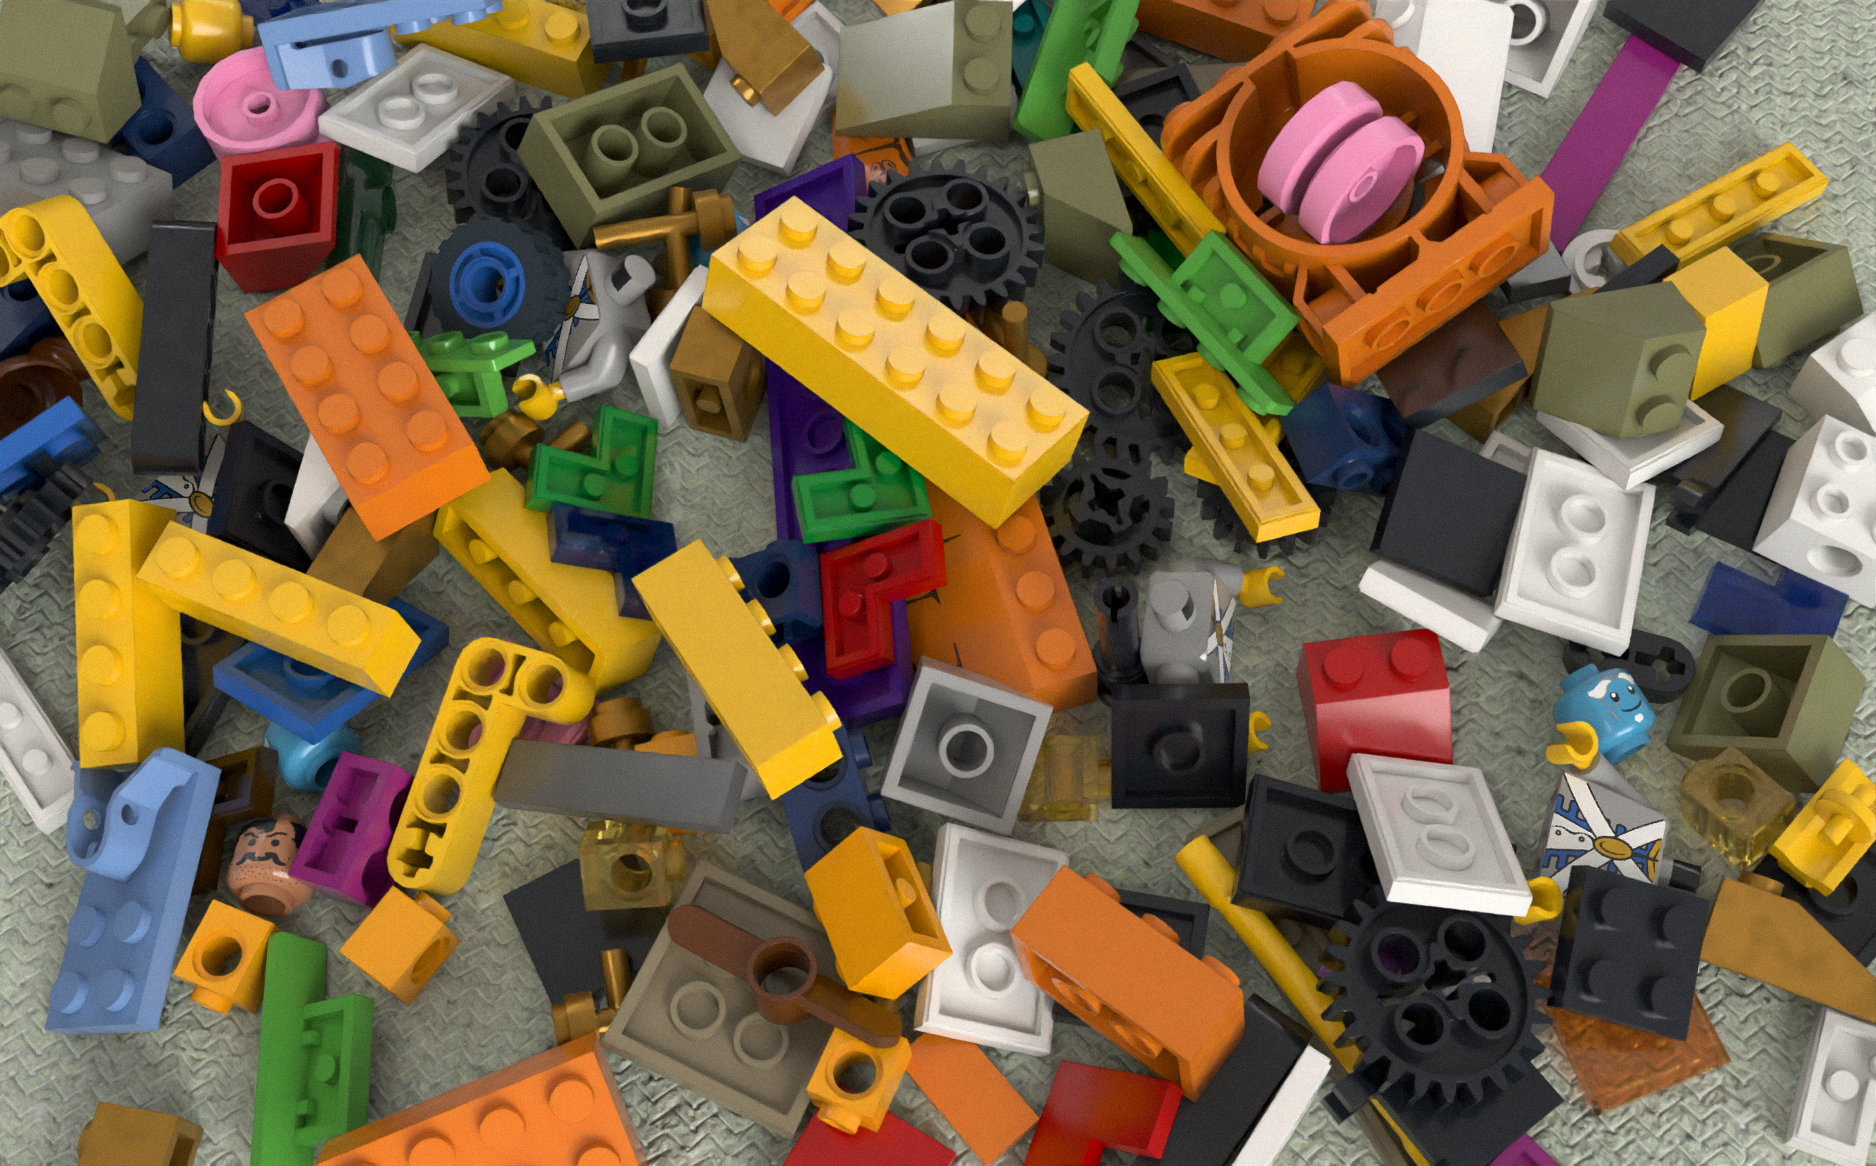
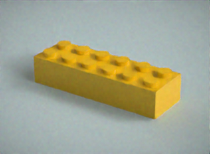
[702,196,1090,530]

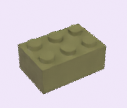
[517,62,743,250]

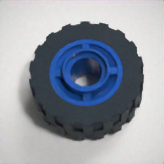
[428,216,571,350]

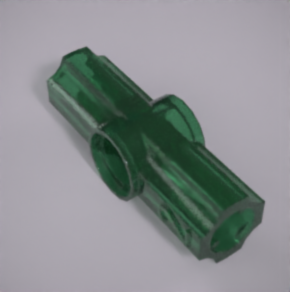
[324,144,397,285]

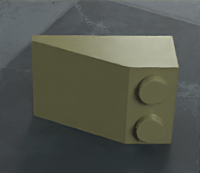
[835,0,1013,141]

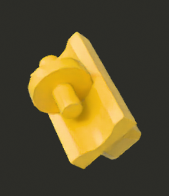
[1768,757,1876,897]

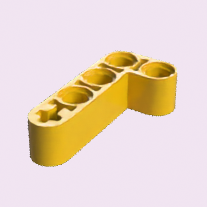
[0,194,144,421]
[387,637,595,896]

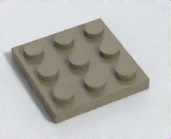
[602,858,863,1140]

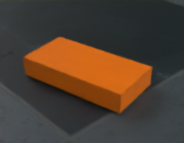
[905,1032,1040,1166]

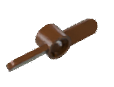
[668,905,903,1049]

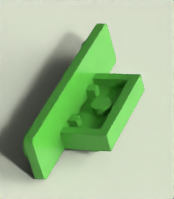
[1011,0,1140,143]
[1108,230,1302,416]
[407,331,536,418]
[250,931,374,1166]

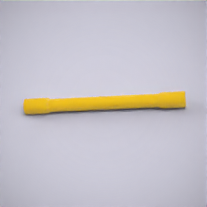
[1174,834,1430,1166]

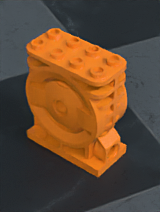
[1160,0,1555,389]

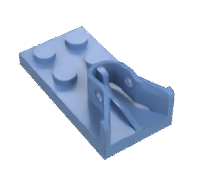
[257,0,504,91]
[44,747,221,1036]

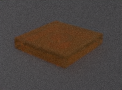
[1534,974,1732,1117]

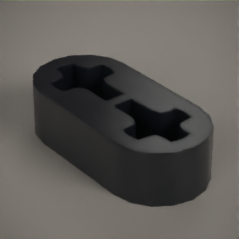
[1563,628,1695,704]

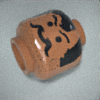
[226,813,315,918]

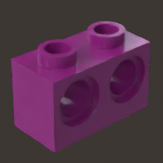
[288,751,415,911]

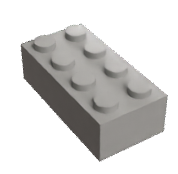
[0,116,174,266]

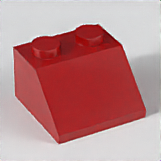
[215,141,339,294]
[1296,628,1453,794]

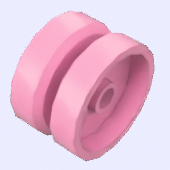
[193,46,342,164]
[1257,81,1425,245]

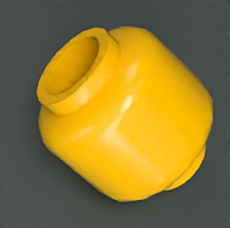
[168,0,253,65]

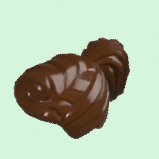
[0,335,92,441]

